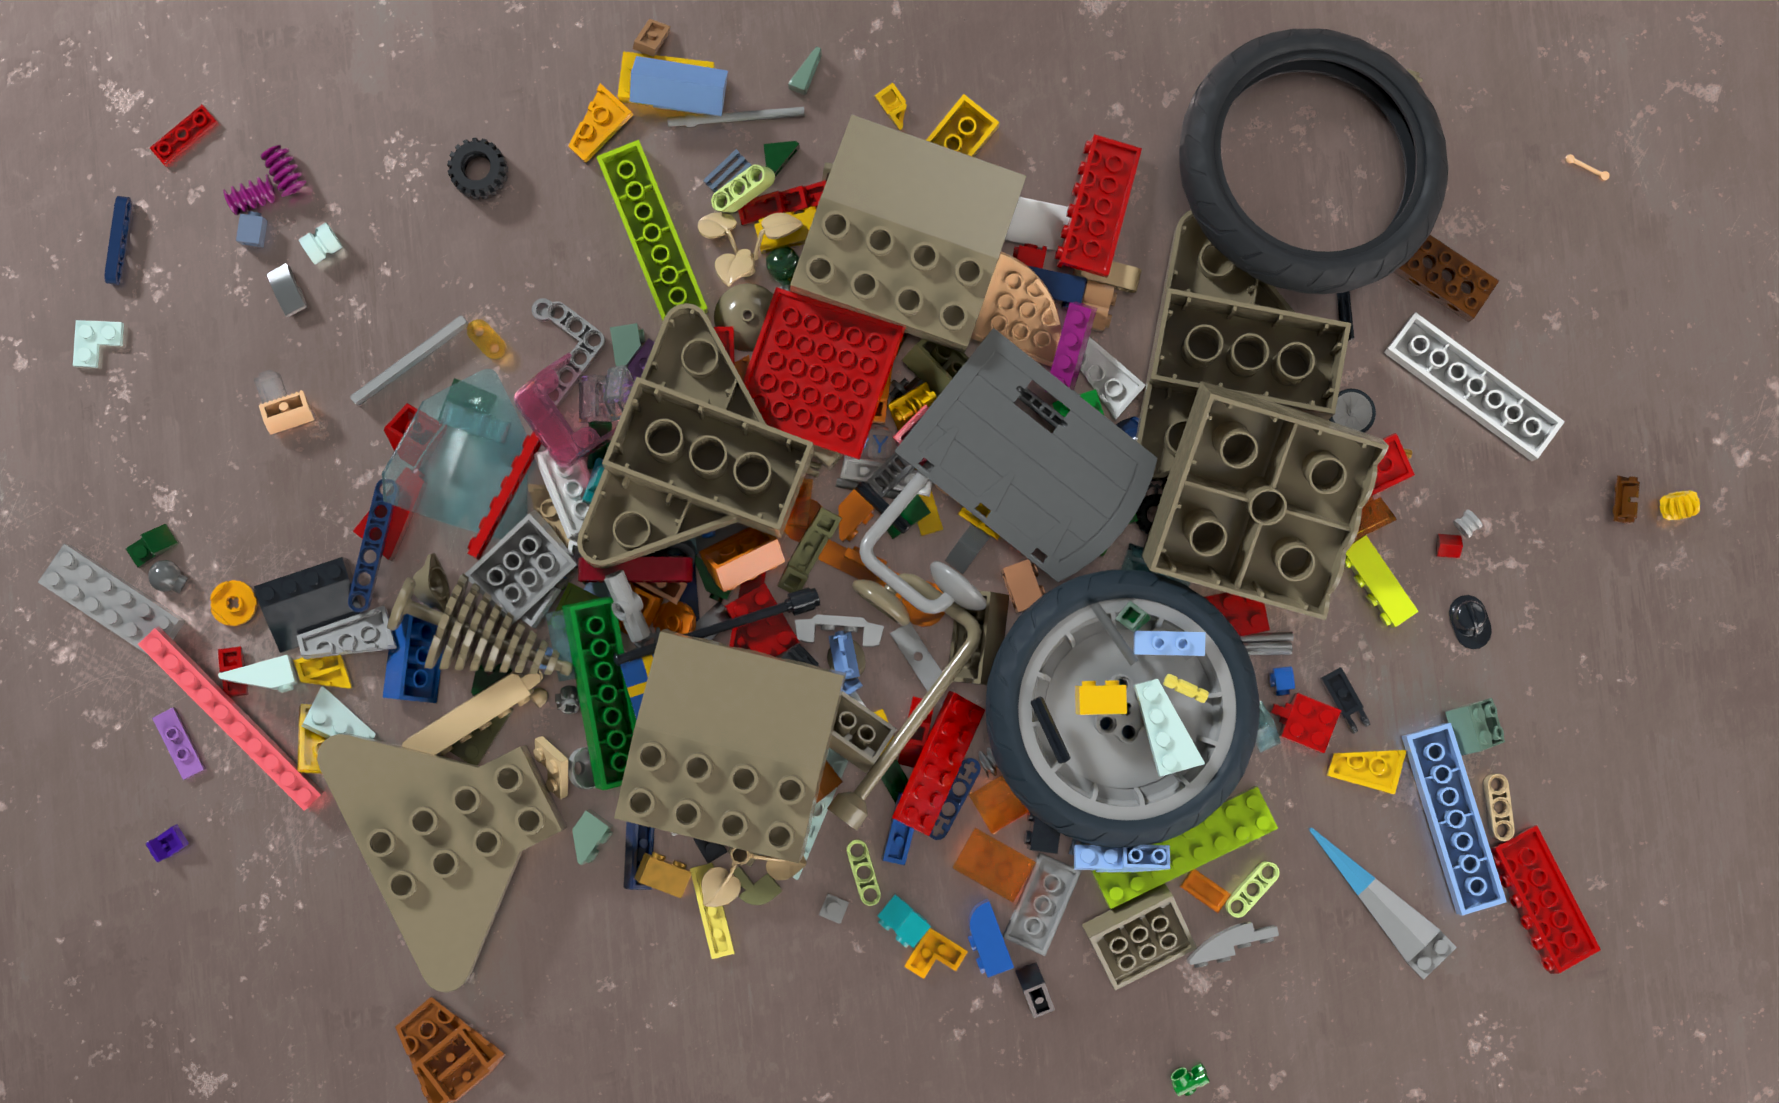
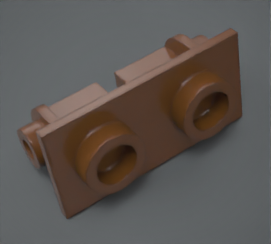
[1613,475,1640,524]

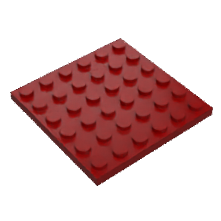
[743,287,905,460]

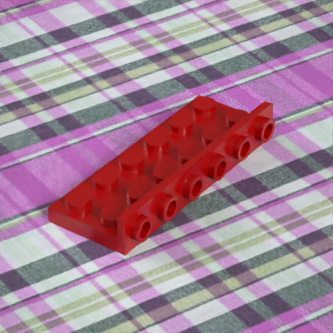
[1055,134,1142,278]
[1490,825,1601,974]

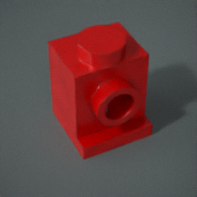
[1012,243,1047,269]

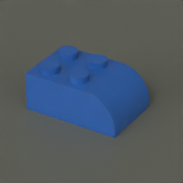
[968,899,1014,978]

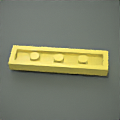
[690,863,735,959]

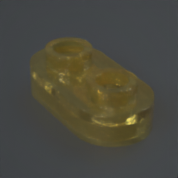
[467,319,507,360]

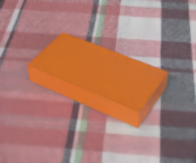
[1179,869,1231,913]

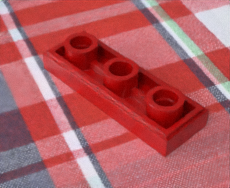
[150,104,218,166]

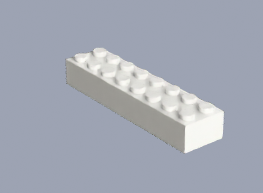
[1383,312,1565,461]

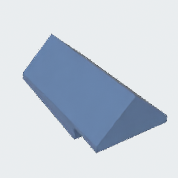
[630,56,728,117]

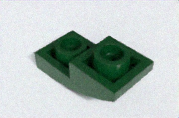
[886,494,931,539]

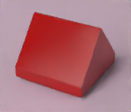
[1436,533,1463,558]

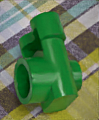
[1171,1063,1210,1096]

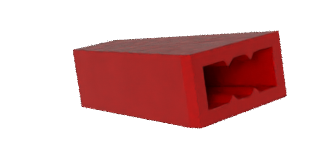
[353,467,426,561]

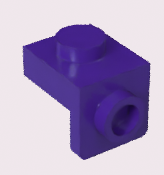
[146,824,189,862]

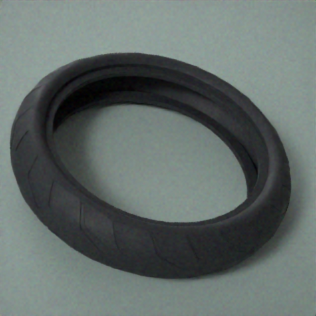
[1179,28,1449,294]

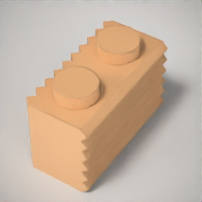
[259,390,314,435]

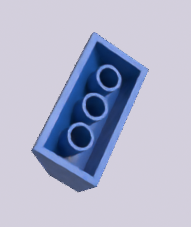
[383,611,443,703]

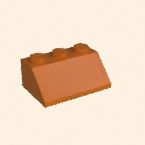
[699,527,785,592]

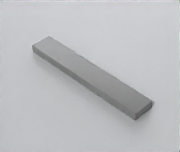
[350,315,470,406]

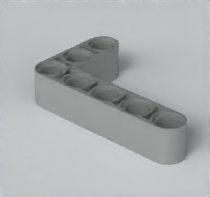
[528,301,606,425]

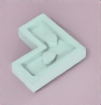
[73,320,124,368]

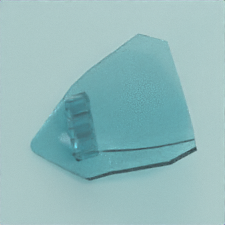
[382,369,528,539]

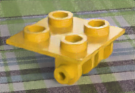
[888,382,937,431]

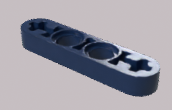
[104,196,132,285]
[930,758,981,840]

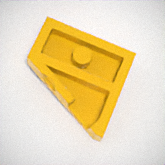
[293,655,353,689]

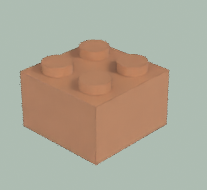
[1001,559,1046,614]

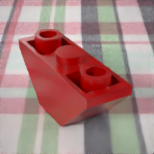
[898,696,934,768]

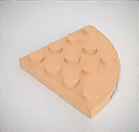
[971,252,1062,367]

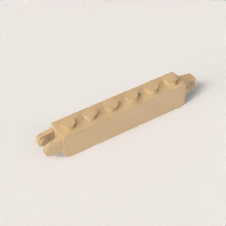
[402,670,544,756]

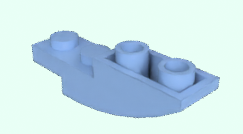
[1074,844,1170,872]

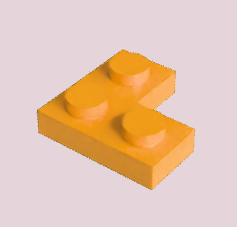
[904,928,968,979]

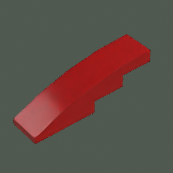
[738,180,827,226]

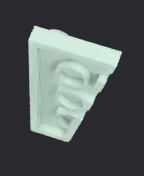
[1134,679,1205,777]

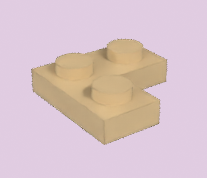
[533,736,568,799]

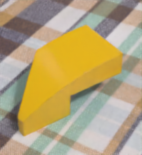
[874,82,907,130]

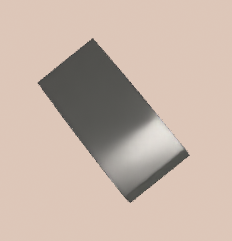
[267,263,307,317]

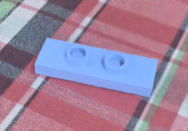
[1133,631,1206,656]

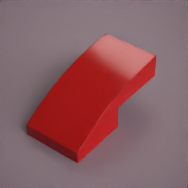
[218,646,249,697]

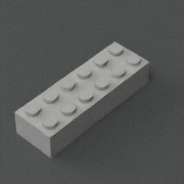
[38,544,186,655]

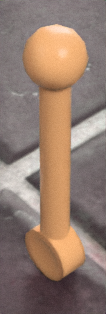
[1566,154,1610,181]

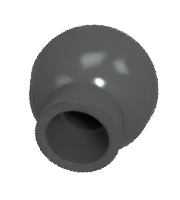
[148,560,188,594]

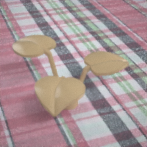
[698,212,803,287]
[701,848,807,907]

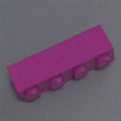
[1045,302,1097,392]

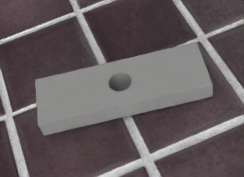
[890,622,942,692]

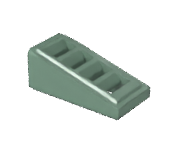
[788,46,822,95]

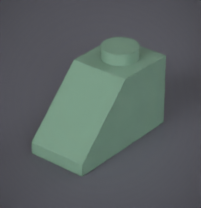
[610,323,646,375]

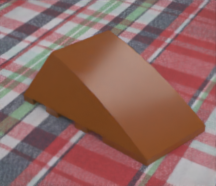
[395,997,506,1103]

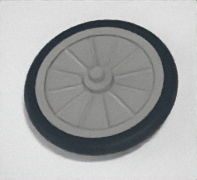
[1329,388,1376,433]

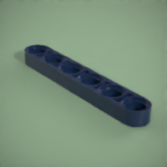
[348,478,398,612]

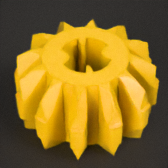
[1659,490,1701,520]

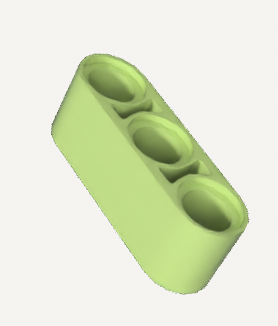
[711,165,775,213]
[847,839,881,906]
[1225,861,1280,918]

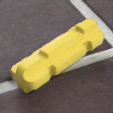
[1163,674,1209,703]

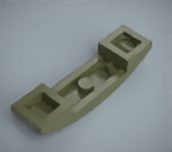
[777,507,842,593]

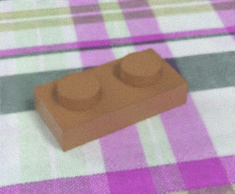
[633,18,671,57]

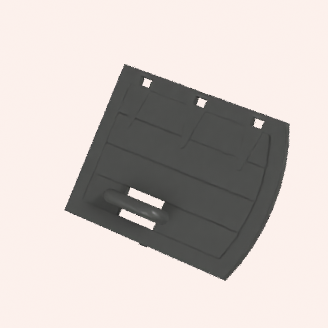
[894,328,1157,582]

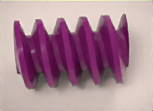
[260,145,307,197]
[223,174,275,215]

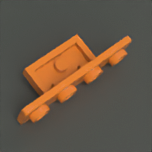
[818,539,902,599]

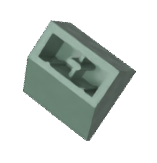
[1445,698,1505,756]
[572,809,613,865]

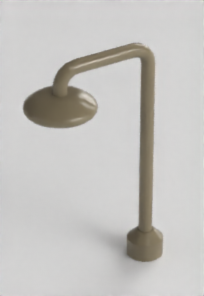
[827,573,981,831]

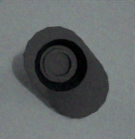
[1449,595,1492,649]

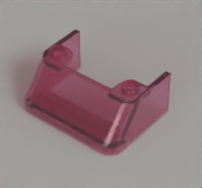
[514,352,616,469]

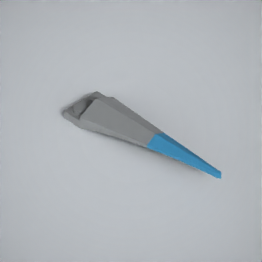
[1309,828,1457,980]

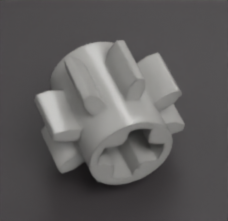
[555,685,580,714]

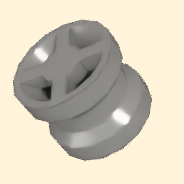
[1453,509,1483,539]

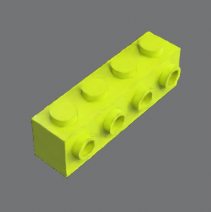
[1345,535,1419,628]

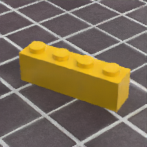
[754,207,817,254]

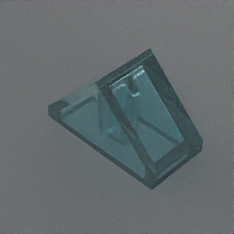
[1255,701,1281,753]

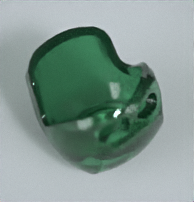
[766,245,799,286]

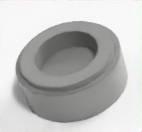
[532,298,555,322]

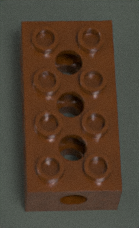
[1394,235,1499,323]

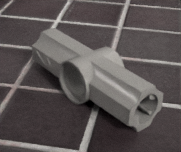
[604,570,651,642]

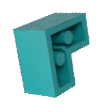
[877,894,931,948]

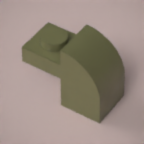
[733,866,783,905]

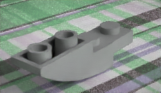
[1187,921,1279,968]

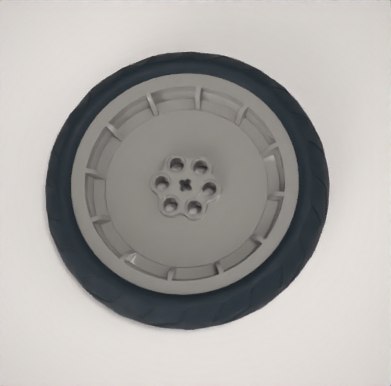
[986,570,1260,848]

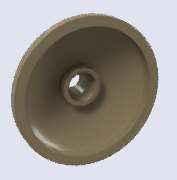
[714,283,773,352]

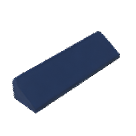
[623,821,654,890]

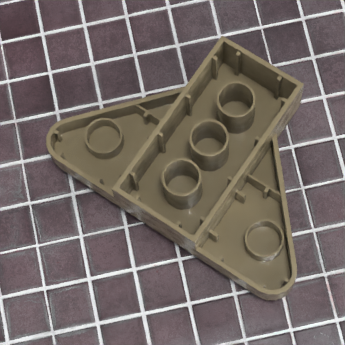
[1135,210,1351,481]
[577,303,814,569]
[317,733,567,992]

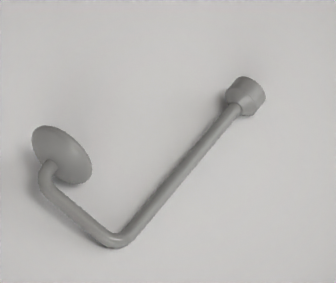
[859,460,987,614]

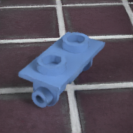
[828,631,860,680]

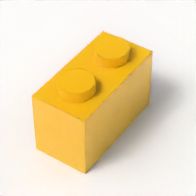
[1075,680,1127,715]

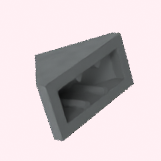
[944,524,990,574]

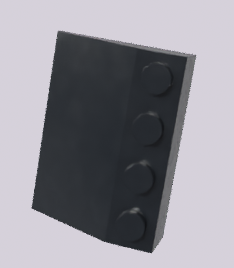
[254,557,363,653]

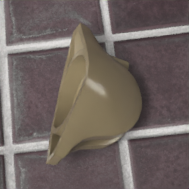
[413,553,450,613]

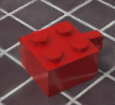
[1269,693,1341,753]

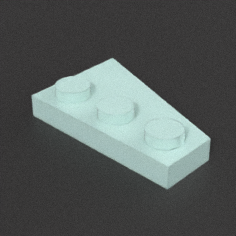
[301,686,376,739]

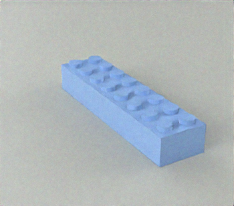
[1401,723,1507,916]

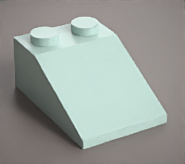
[218,655,299,693]

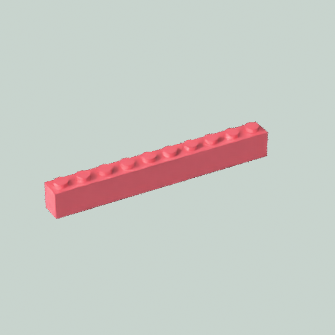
[138,626,324,811]

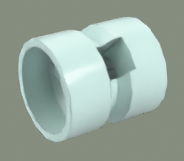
[299,222,342,264]

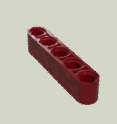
[578,557,693,583]

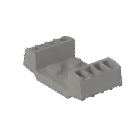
[795,614,884,647]

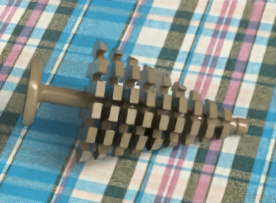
[387,573,573,676]

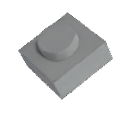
[819,893,849,924]

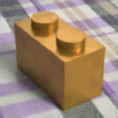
[634,852,692,898]

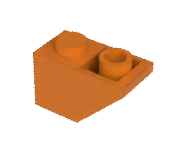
[838,489,874,543]

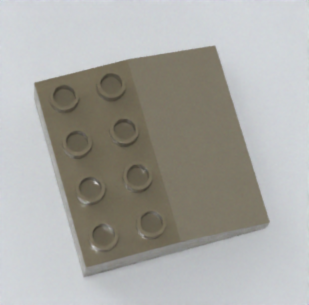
[790,114,1026,353]
[1141,381,1389,620]
[614,629,846,863]

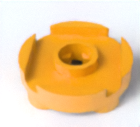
[210,580,259,626]

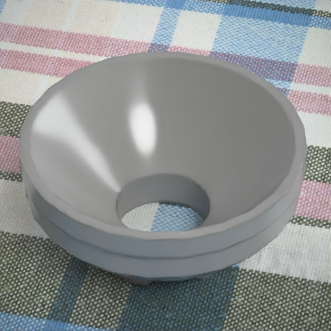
[568,747,595,789]

